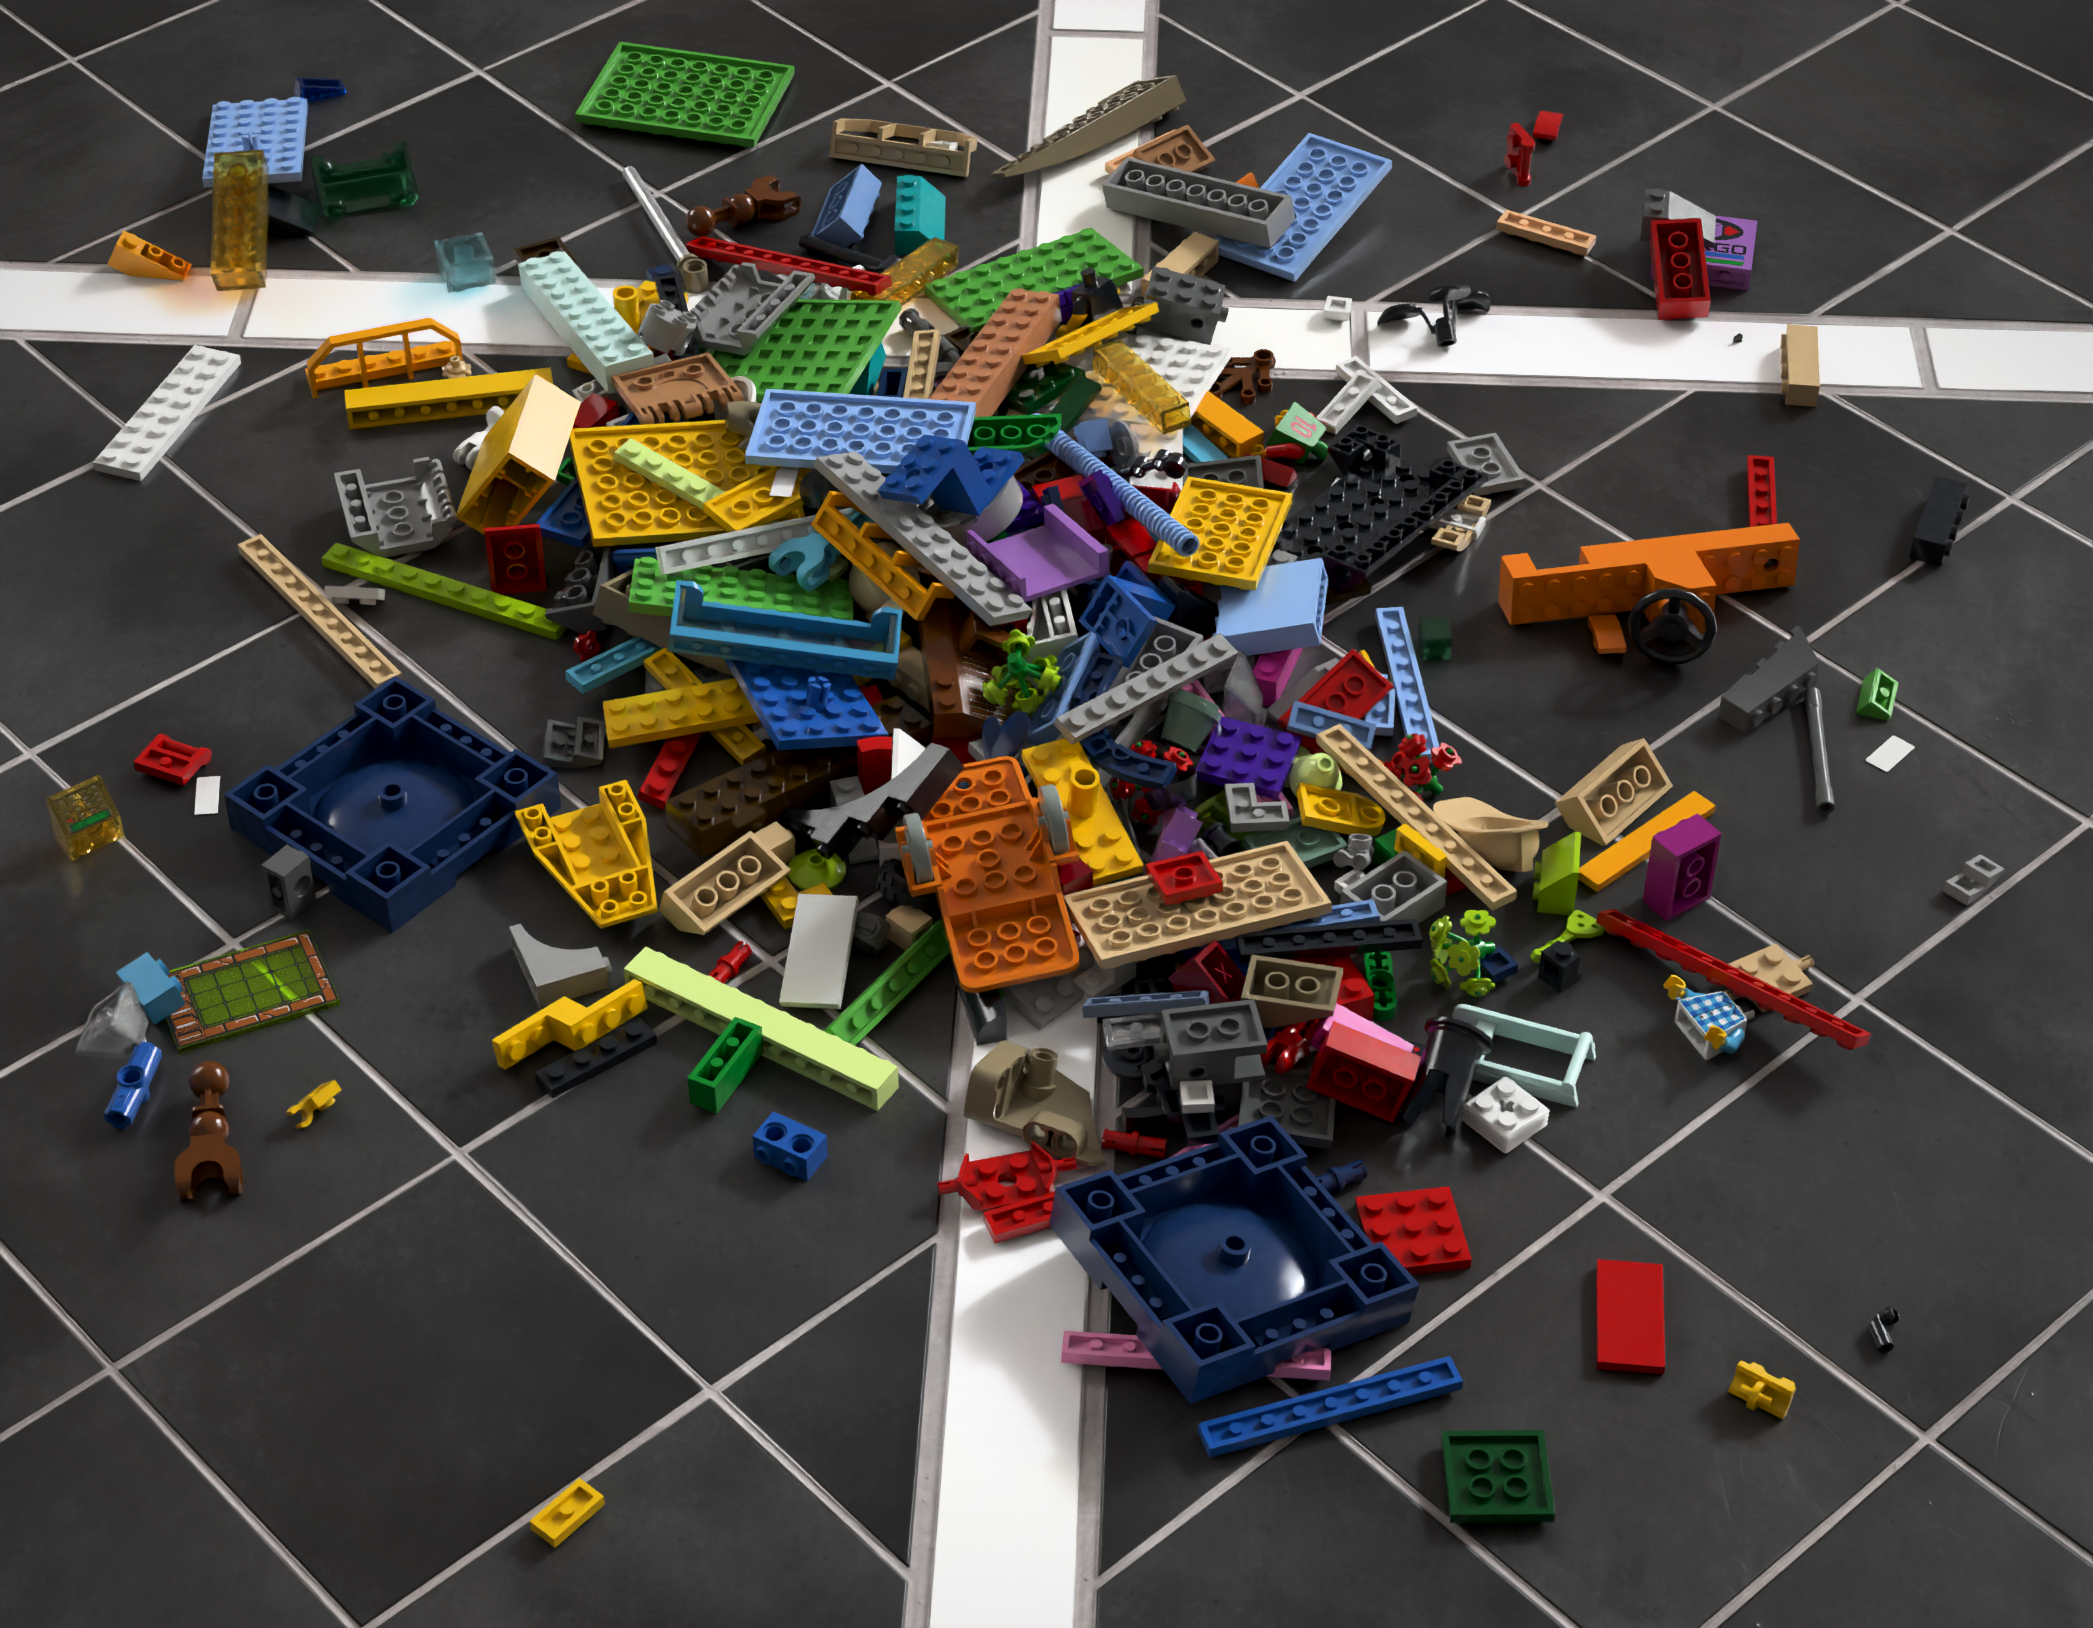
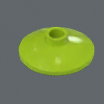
[788,849,846,890]

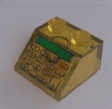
[46,775,125,861]

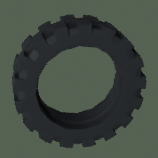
[876,858,940,911]

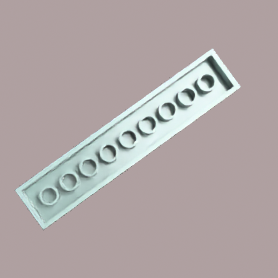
[518,251,655,394]

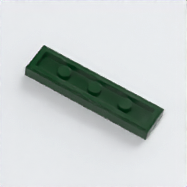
[1022,375,1102,460]

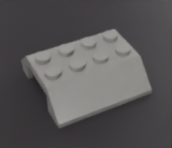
[689,262,815,356]
[334,457,458,557]

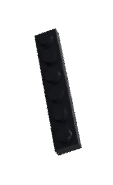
[1236,918,1422,963]

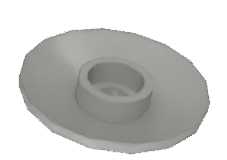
[1110,421,1139,467]

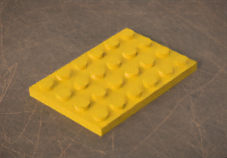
[1148,476,1293,591]

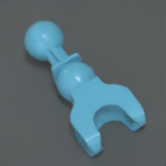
[769,511,875,591]

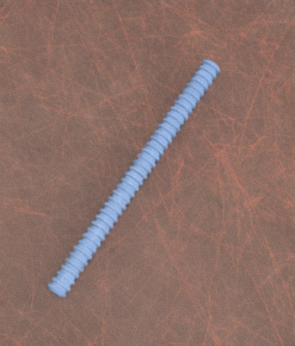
[1032,413,1199,557]

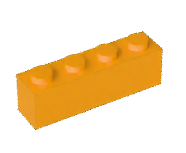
[1189,390,1264,458]

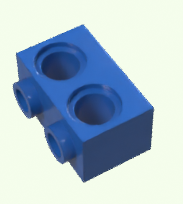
[752,1112,828,1181]

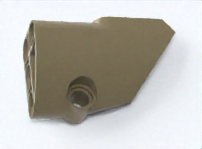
[964,1040,1106,1166]

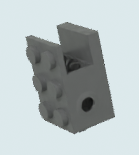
[1138,266,1229,345]
[1154,999,1267,1090]

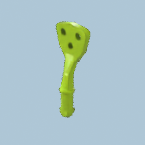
[1531,910,1605,963]

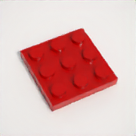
[1354,1186,1472,1275]

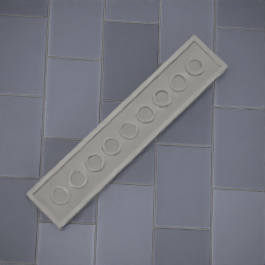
[813,451,1032,626]

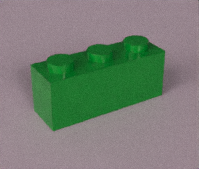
[687,1017,764,1114]

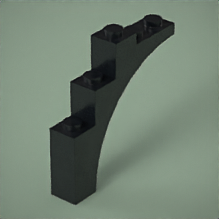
[782,743,964,862]

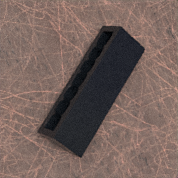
[948,950,1007,1046]

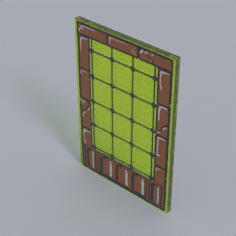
[165,929,341,1053]

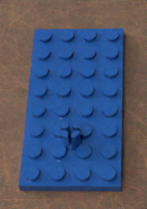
[708,624,889,750]

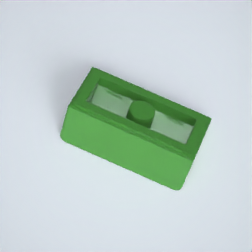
[1856,668,1898,720]

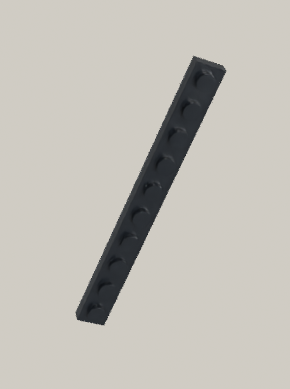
[654,274,715,422]

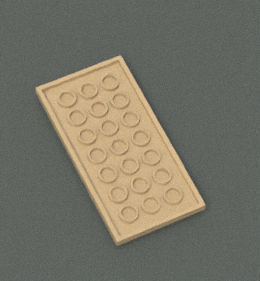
[1063,841,1332,970]

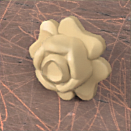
[442,356,471,379]

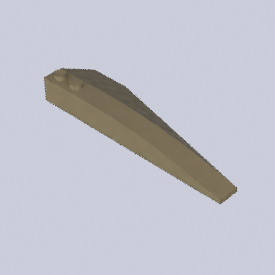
[991,75,1186,179]

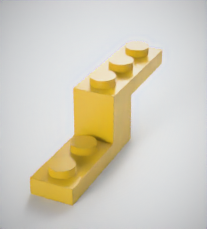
[492,979,648,1070]

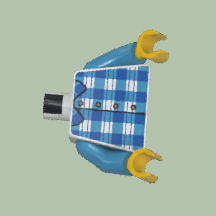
[1663,975,1755,1060]

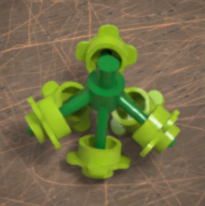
[982,630,1062,713]

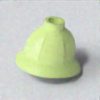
[1289,753,1342,797]

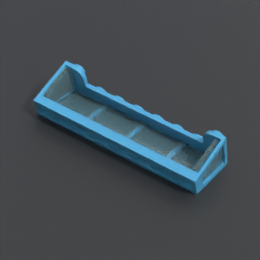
[668,580,902,681]

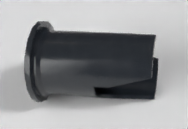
[1398,1017,1494,1137]

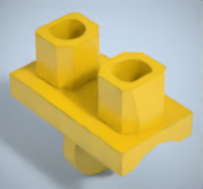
[1728,1360,1796,1419]

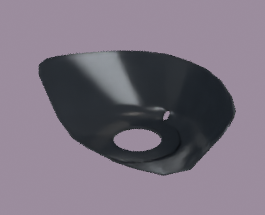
[1144,768,1198,812]

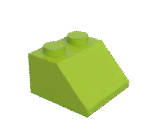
[1532,832,1581,915]

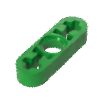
[1363,951,1397,1021]

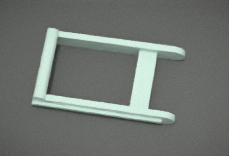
[1452,1004,1596,1108]

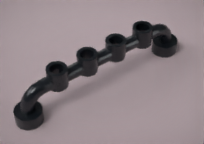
[1113,449,1187,480]

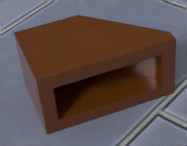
[958,612,1010,667]

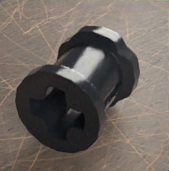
[1203,822,1241,857]

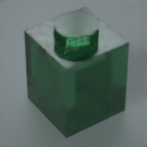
[1418,617,1452,661]

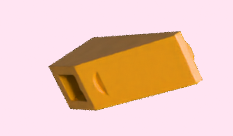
[107,231,192,281]

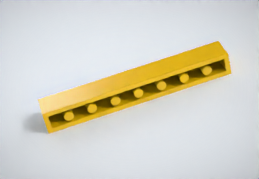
[344,367,554,429]

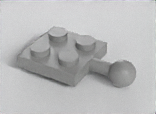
[1000,947,1094,1030]

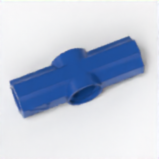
[104,1042,162,1129]

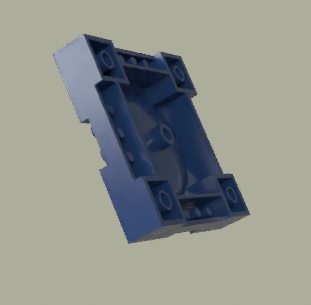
[224,676,561,933]
[1049,1115,1420,1404]

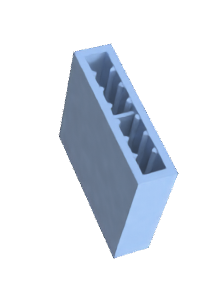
[1212,558,1328,658]

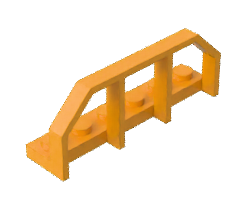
[305,317,463,399]
[811,491,955,621]

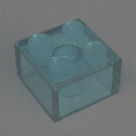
[434,232,496,293]

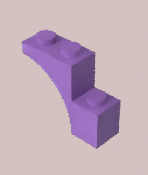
[1149,806,1203,863]

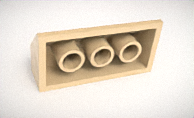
[1555,738,1673,846]
[659,831,791,935]

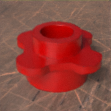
[574,630,601,662]

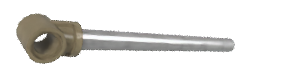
[622,166,709,294]

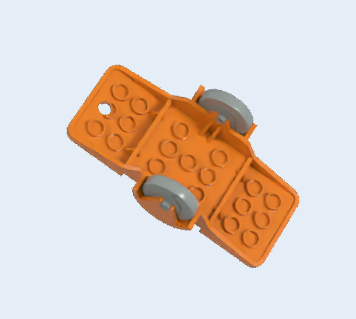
[895,756,1080,993]

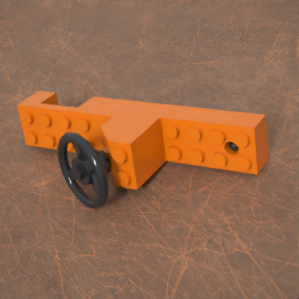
[1498,523,1800,665]

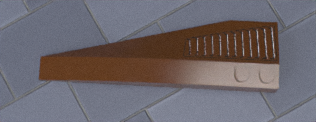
[916,567,1016,738]

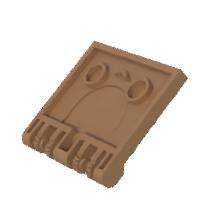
[611,352,744,425]

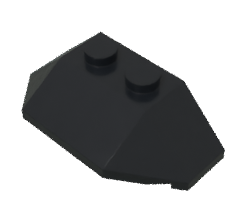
[1156,575,1219,639]

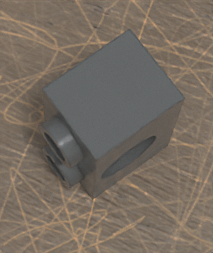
[262,845,316,920]

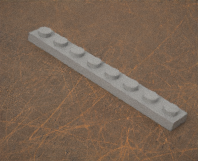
[1054,633,1238,745]

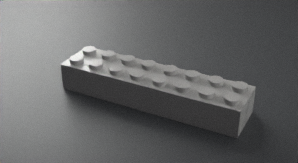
[1102,157,1295,248]

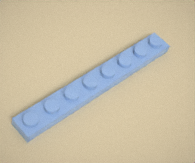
[1375,607,1439,762]

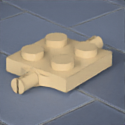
[1724,943,1814,1013]

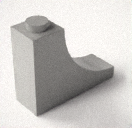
[509,924,612,1008]

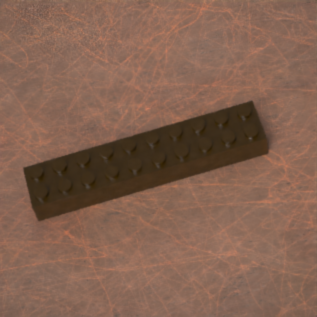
[666,695,932,858]

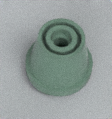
[1160,689,1222,754]

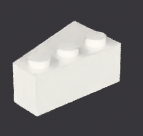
[1025,589,1078,664]

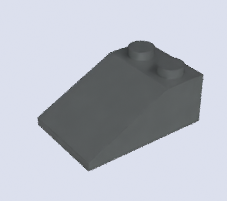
[1640,188,1716,248]

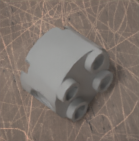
[637,300,697,356]

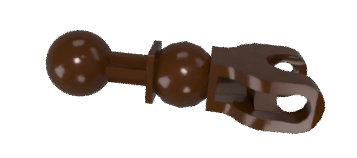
[685,175,802,237]
[174,1061,244,1200]

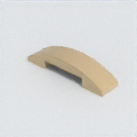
[1431,494,1491,551]

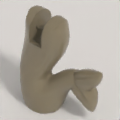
[725,401,762,451]

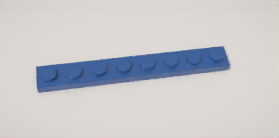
[1198,1356,1463,1458]

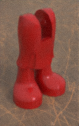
[1259,1019,1319,1075]

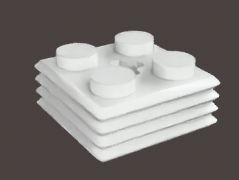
[1461,1077,1550,1153]

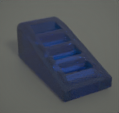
[294,77,346,102]

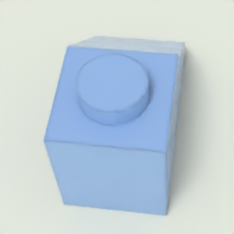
[1073,418,1113,458]

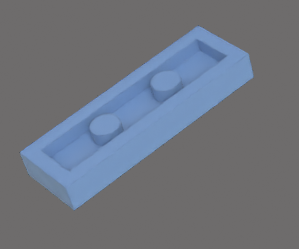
[1286,701,1377,751]

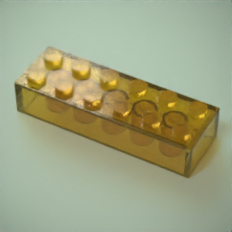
[211,150,269,291]

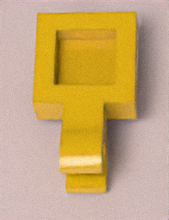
[286,1080,342,1129]

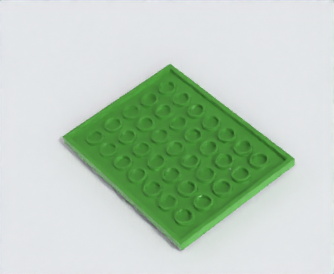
[575,42,795,148]

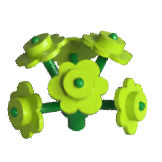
[1429,910,1496,997]

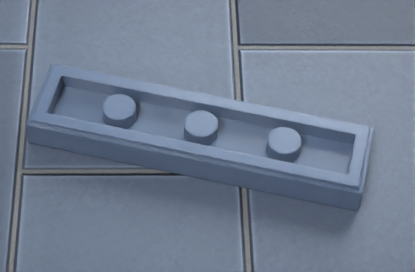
[1082,990,1210,1018]

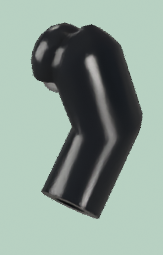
[1869,1306,1901,1354]

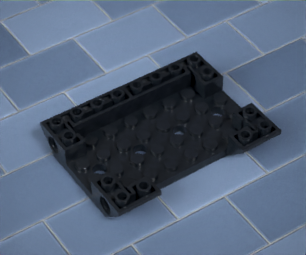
[1270,424,1489,591]

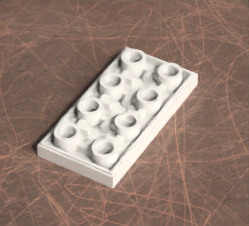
[779,894,859,1009]

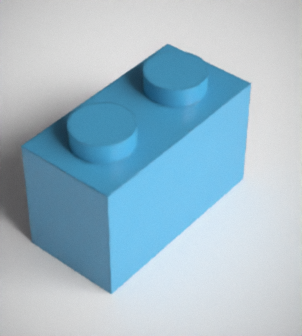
[116,952,186,1025]

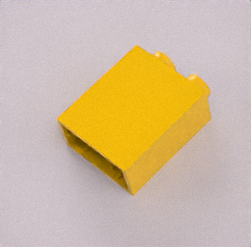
[456,374,581,535]

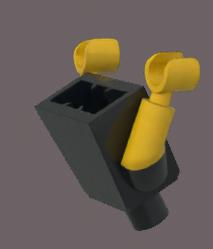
[1055,268,1124,338]

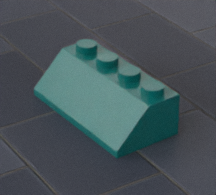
[895,175,946,255]

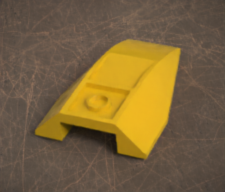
[515,780,658,929]

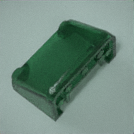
[310,141,419,219]

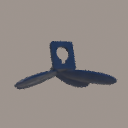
[958,711,1030,789]

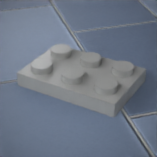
[1447,433,1526,496]

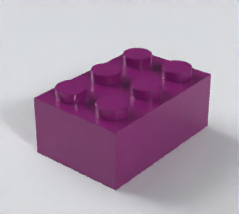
[1642,813,1722,921]

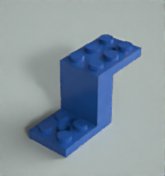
[877,435,1025,516]
[1079,560,1176,668]

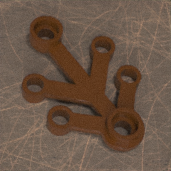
[1209,349,1276,404]

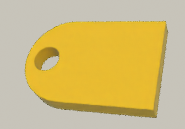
[1296,782,1385,837]

